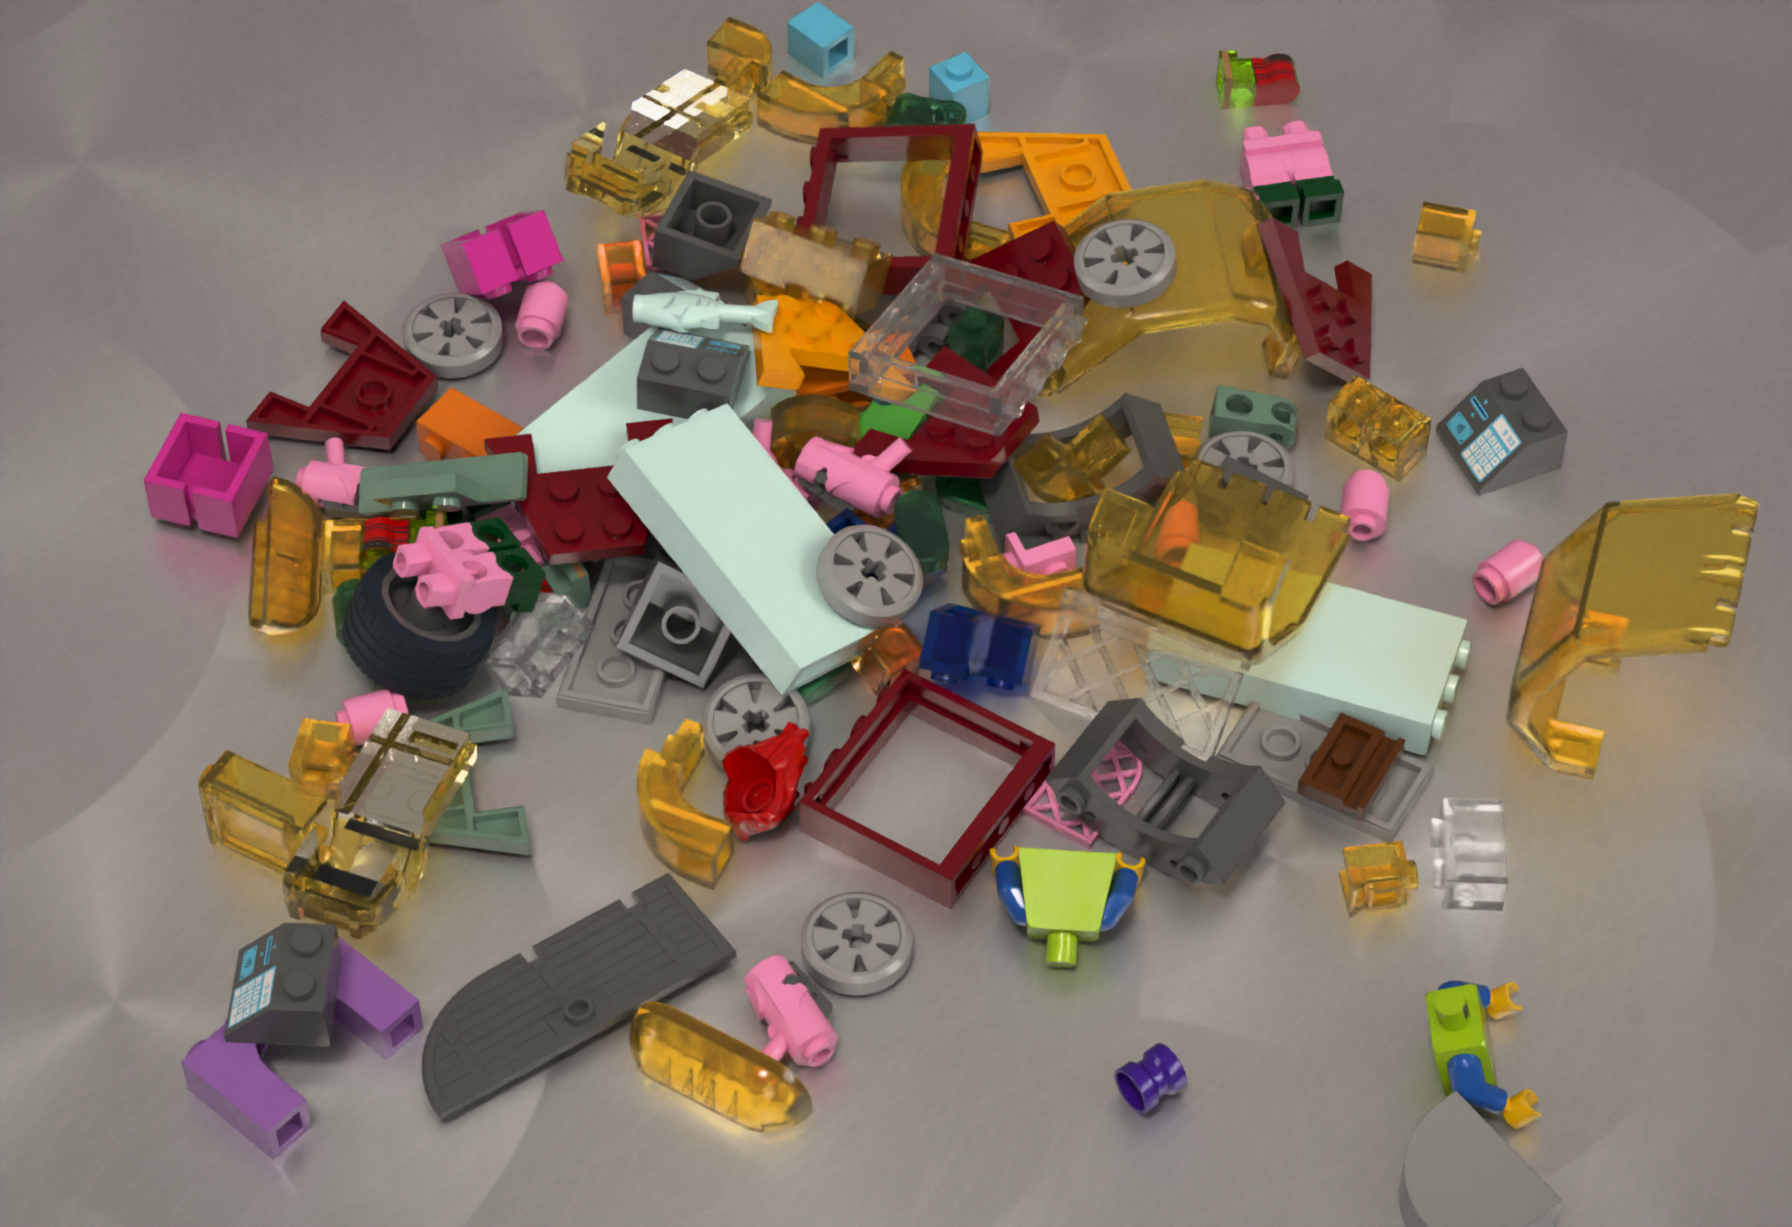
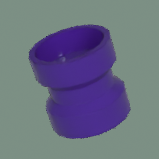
[1114,1043,1187,1114]

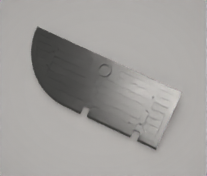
[422,873,737,1119]

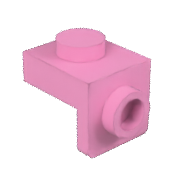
[1000,532,1077,597]

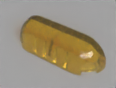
[248,476,324,636]
[629,1002,813,1132]

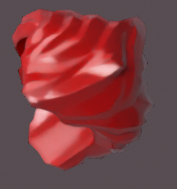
[722,722,810,841]

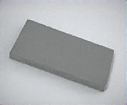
[556,556,668,725]
[1215,701,1435,844]

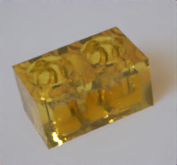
[1324,375,1432,482]

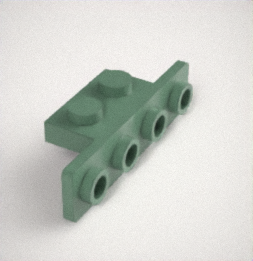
[359,452,528,516]

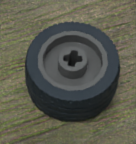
[342,551,498,700]

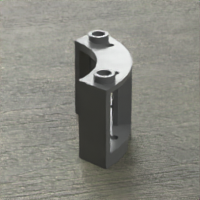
[978,393,1191,548]
[1045,698,1286,884]

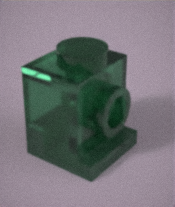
[947,305,1004,375]

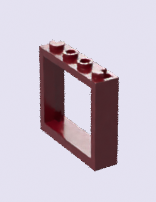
[789,124,983,297]
[796,669,1056,909]

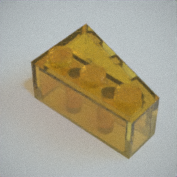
[739,211,892,316]

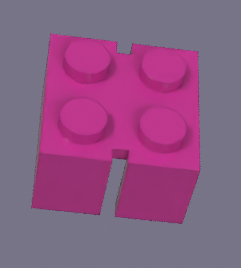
[440,210,564,300]
[143,413,274,538]

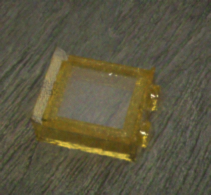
[198,749,337,896]

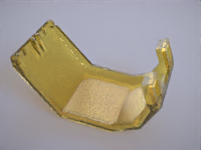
[1034,179,1303,397]
[1082,457,1352,665]
[1506,493,1759,781]

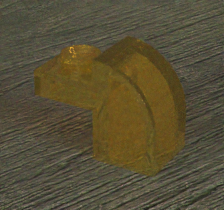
[707,17,773,118]
[770,394,859,469]
[1013,413,1132,503]

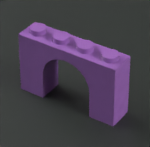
[181,936,423,1160]

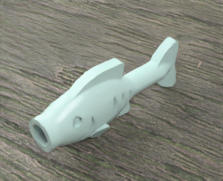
[633,290,778,333]

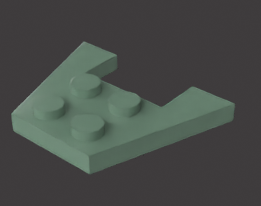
[366,688,531,855]

